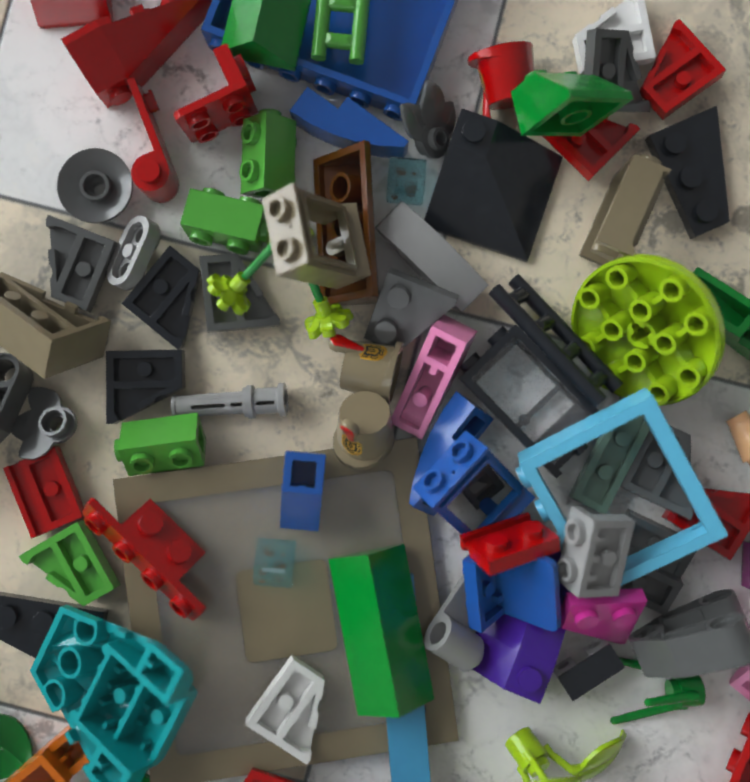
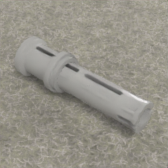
[171,383,288,419]

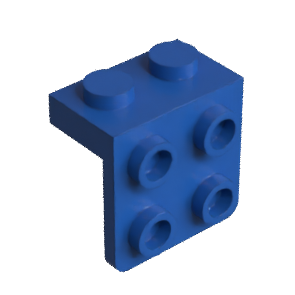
[462,555,561,633]

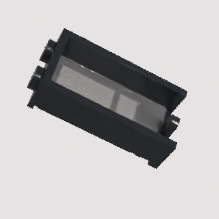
[458,324,599,478]

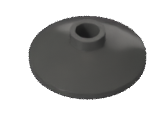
[57,148,133,223]

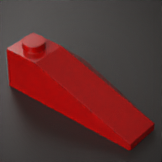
[61,0,212,108]

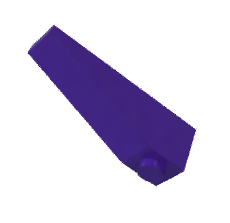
[472,551,570,704]

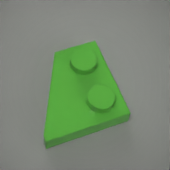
[19,519,121,606]

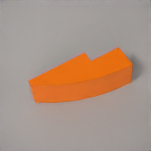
[4,725,89,782]

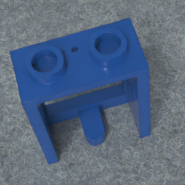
[412,430,536,534]

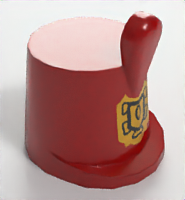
[467,41,535,118]

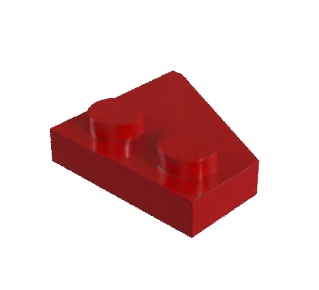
[640,19,726,120]
[543,117,640,181]
[662,488,750,561]

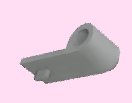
[424,575,484,672]

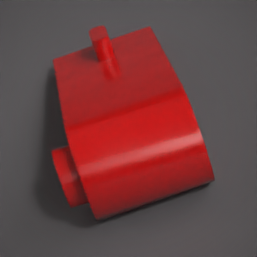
[127,77,179,203]

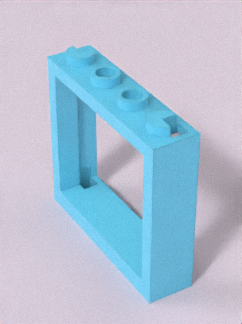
[515,387,729,586]

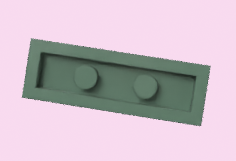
[568,396,650,514]

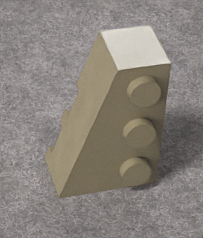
[0,272,111,379]

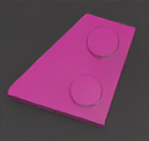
[561,588,648,644]

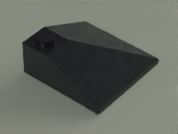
[424,108,563,262]

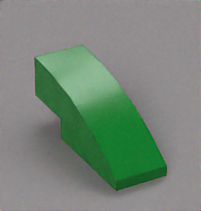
[693,267,750,361]

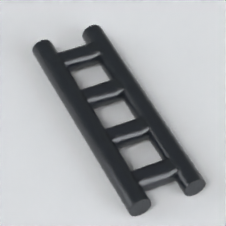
[489,274,624,407]

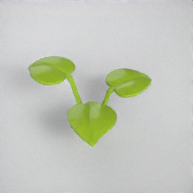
[505,727,627,782]

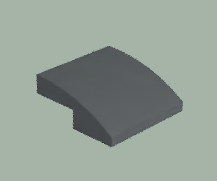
[620,509,697,615]

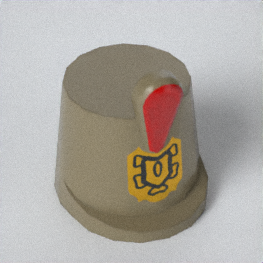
[329,334,404,405]
[333,391,395,470]

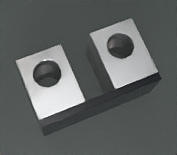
[553,638,625,701]

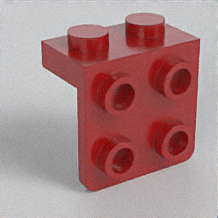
[173,43,259,143]

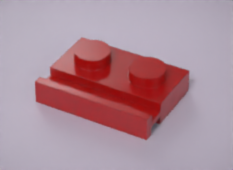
[3,446,85,539]
[460,512,560,576]

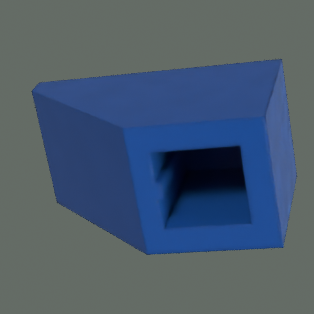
[280,450,326,531]

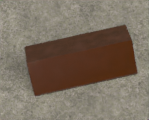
[313,140,378,306]

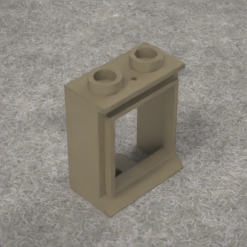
[578,153,671,266]
[262,183,371,289]

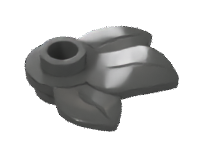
[400,80,456,159]
[11,387,78,460]

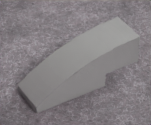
[375,201,488,312]

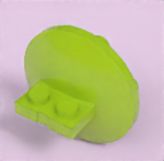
[571,254,725,406]

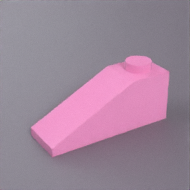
[392,315,477,440]

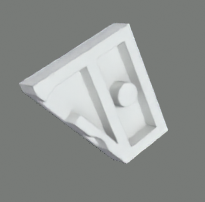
[572,0,656,74]
[245,654,325,765]

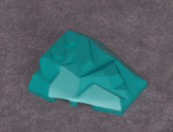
[30,605,198,782]

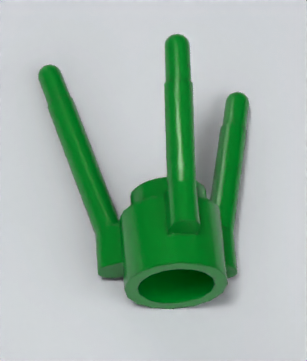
[610,657,706,725]

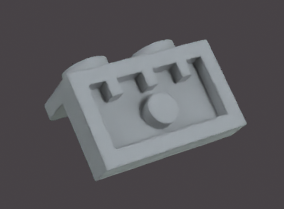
[557,506,636,598]

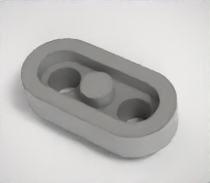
[107,215,160,291]

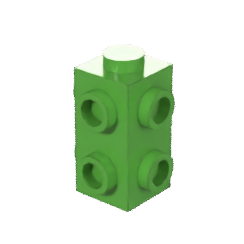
[239,109,297,199]
[180,188,269,255]
[114,412,206,476]

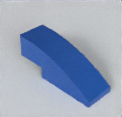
[290,86,409,159]
[409,391,494,516]

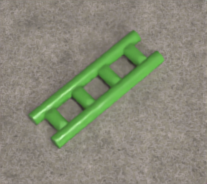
[311,0,370,65]

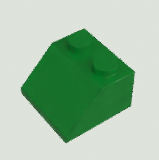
[511,69,633,136]

